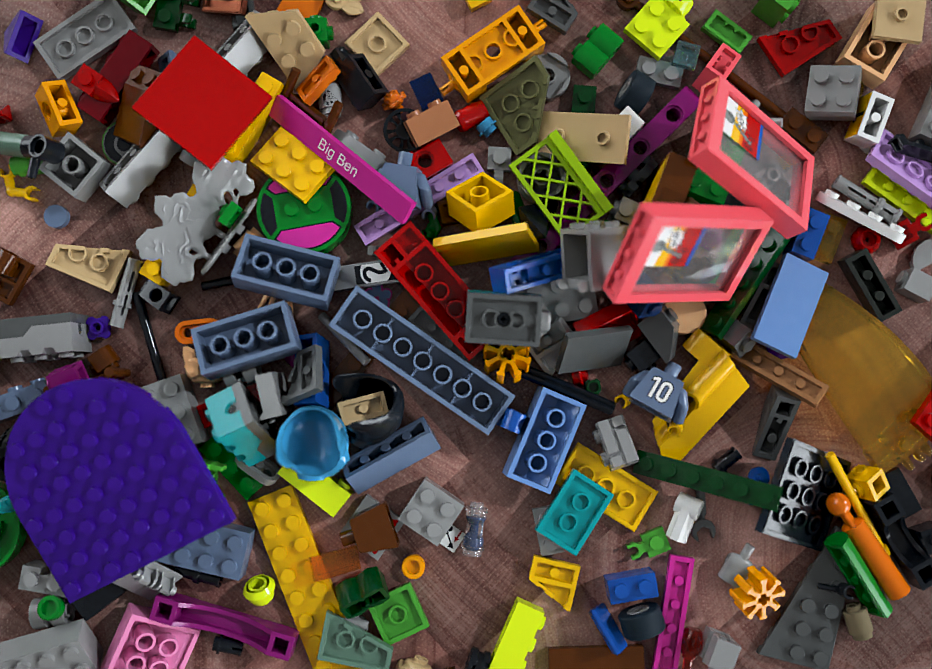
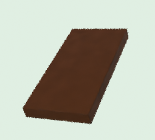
[548,644,645,669]

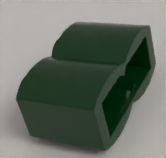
[335,566,390,619]

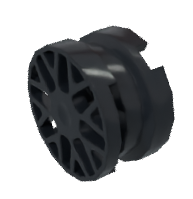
[464,646,491,669]

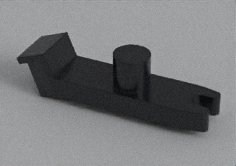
[887,134,932,163]

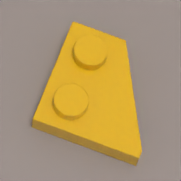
[528,554,581,611]

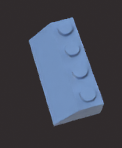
[502,385,587,494]

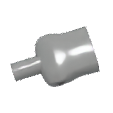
[717,543,755,588]

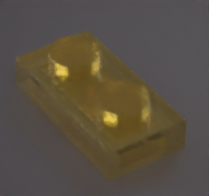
[814,212,848,265]

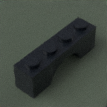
[862,492,932,591]

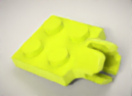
[623,0,693,61]

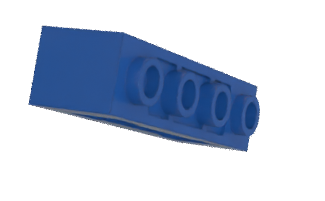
[489,248,562,294]

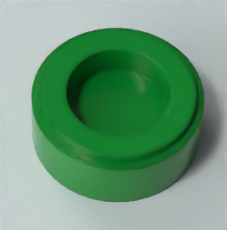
[37,595,65,621]

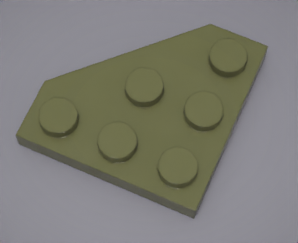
[479,55,550,156]

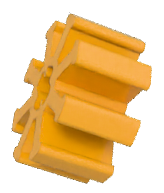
[483,344,531,384]
[729,566,785,620]

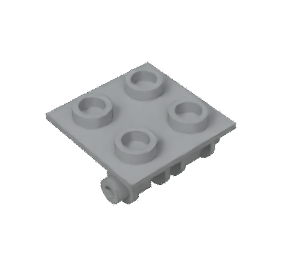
[112,561,183,600]

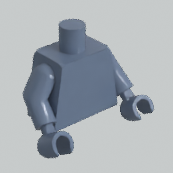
[366,151,438,220]

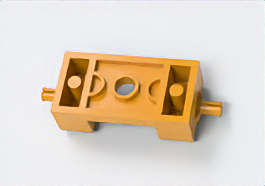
[438,5,547,104]

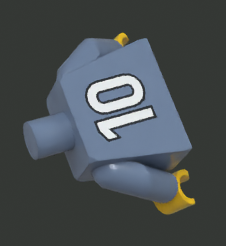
[614,361,689,437]

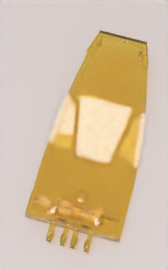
[799,283,932,474]

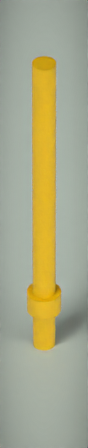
[825,451,892,560]

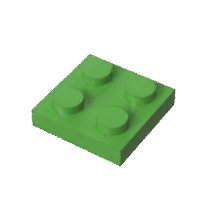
[369,581,430,645]

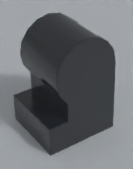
[138,279,181,315]

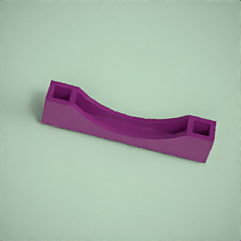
[149,593,300,661]

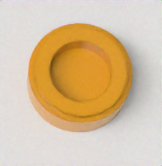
[401,554,425,579]

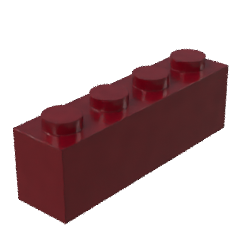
[76,29,160,127]

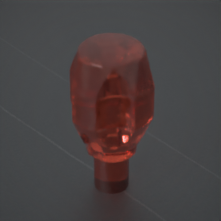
[681,626,703,669]

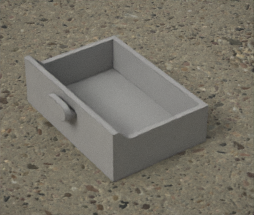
[255,372,293,424]

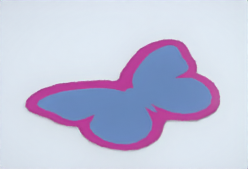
[365,285,392,307]

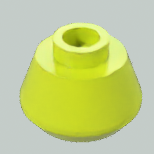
[243,574,275,606]

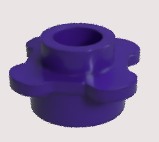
[86,316,111,340]

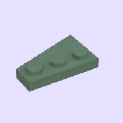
[317,609,394,669]

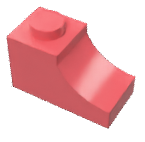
[691,43,742,92]

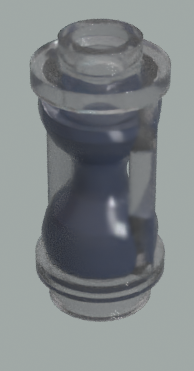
[461,502,489,557]

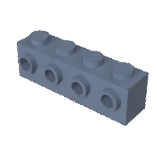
[0,378,47,424]
[342,416,441,494]

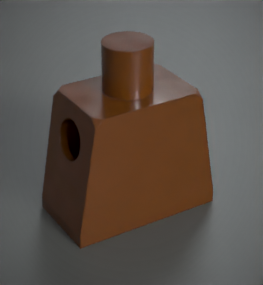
[340,500,400,553]

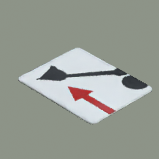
[440,525,466,553]

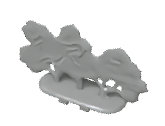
[135,157,257,286]

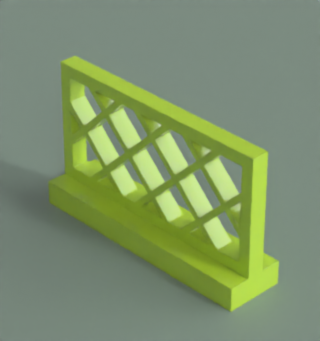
[508,130,613,236]

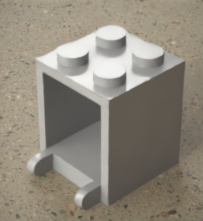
[555,220,630,292]

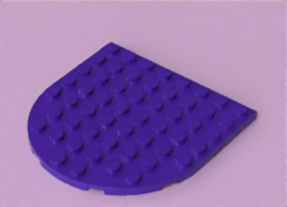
[5,377,236,603]

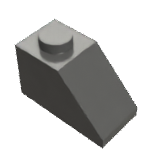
[637,305,679,363]

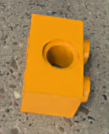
[35,79,83,138]

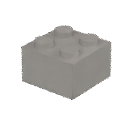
[804,65,862,121]
[39,132,114,203]
[398,477,465,546]

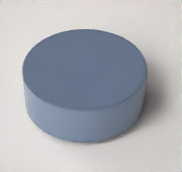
[44,205,70,229]

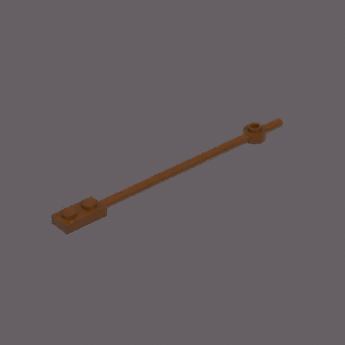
[616,0,829,155]

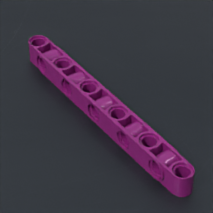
[509,86,699,262]

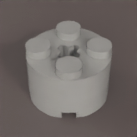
[517,152,566,204]

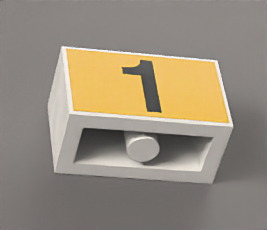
[844,91,895,149]

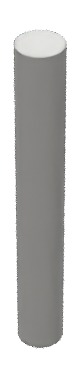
[318,312,371,366]

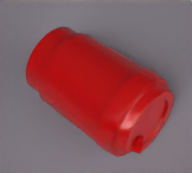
[454,100,489,132]

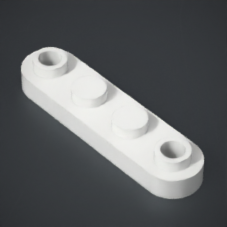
[815,189,907,244]

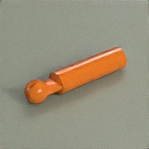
[826,492,911,600]

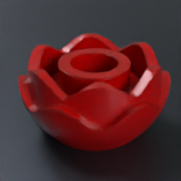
[850,226,881,254]

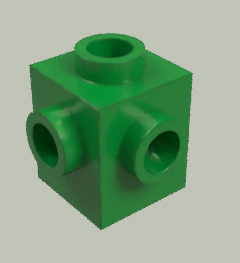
[305,15,334,49]

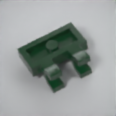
[153,0,201,33]

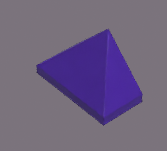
[3,10,44,64]

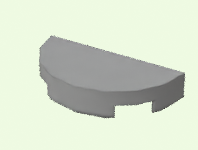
[909,238,932,270]

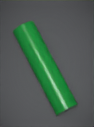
[824,532,893,618]

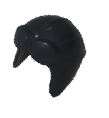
[333,373,405,449]

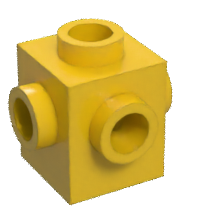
[847,464,890,502]

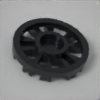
[383,108,419,152]

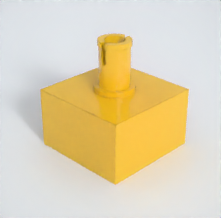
[446,172,515,231]

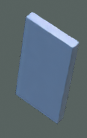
[750,253,829,359]

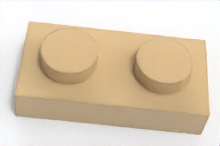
[336,391,389,426]

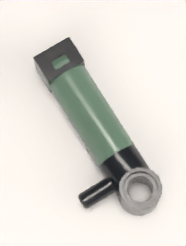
[0,131,65,179]

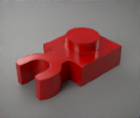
[891,212,932,250]

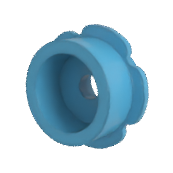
[476,116,497,138]

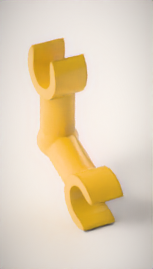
[0,165,41,202]

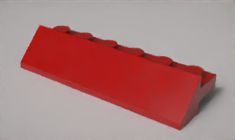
[374,221,485,361]

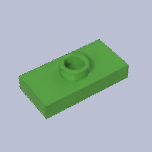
[700,9,753,54]

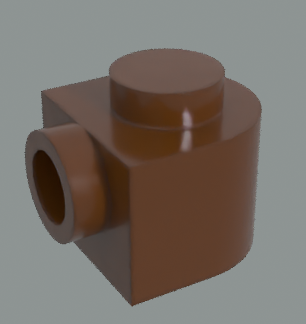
[87,344,122,376]

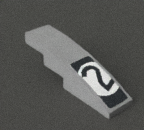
[334,260,399,292]

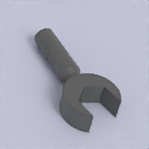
[690,490,716,542]

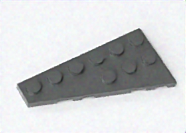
[756,525,849,669]

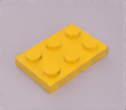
[250,127,335,204]

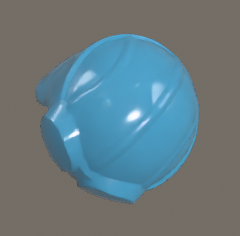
[275,405,350,481]

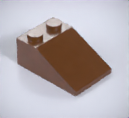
[113,65,161,148]

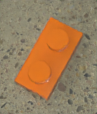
[296,55,341,106]

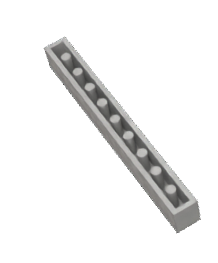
[99,10,267,208]

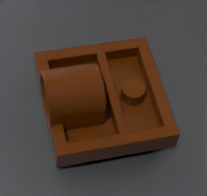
[0,246,36,306]

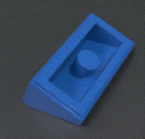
[588,603,628,655]

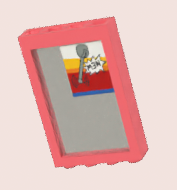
[688,75,815,239]
[602,202,774,303]

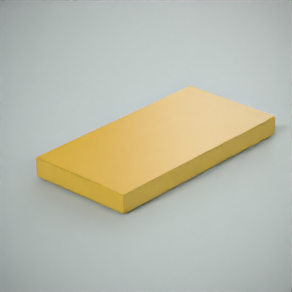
[433,222,539,266]
[555,442,658,532]

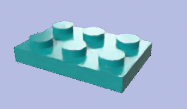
[535,468,614,556]

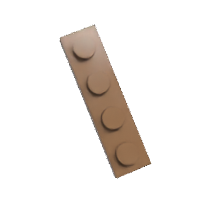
[730,345,829,408]

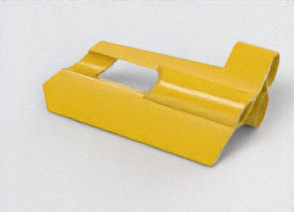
[652,328,750,460]

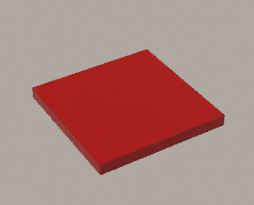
[131,35,272,171]

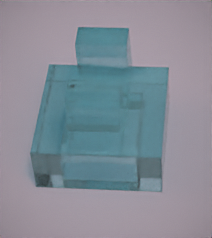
[671,40,701,71]

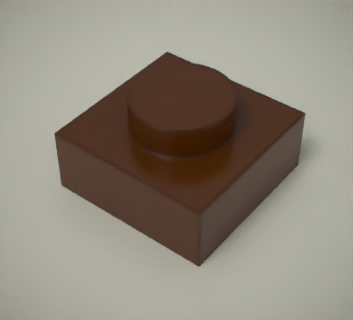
[435,200,461,227]

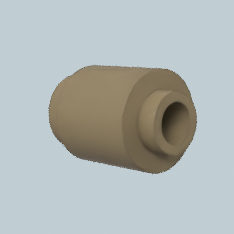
[842,602,874,641]

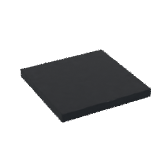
[755,437,851,552]

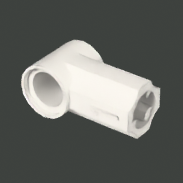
[666,491,704,544]

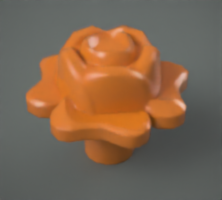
[382,90,406,114]

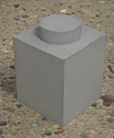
[894,267,932,303]

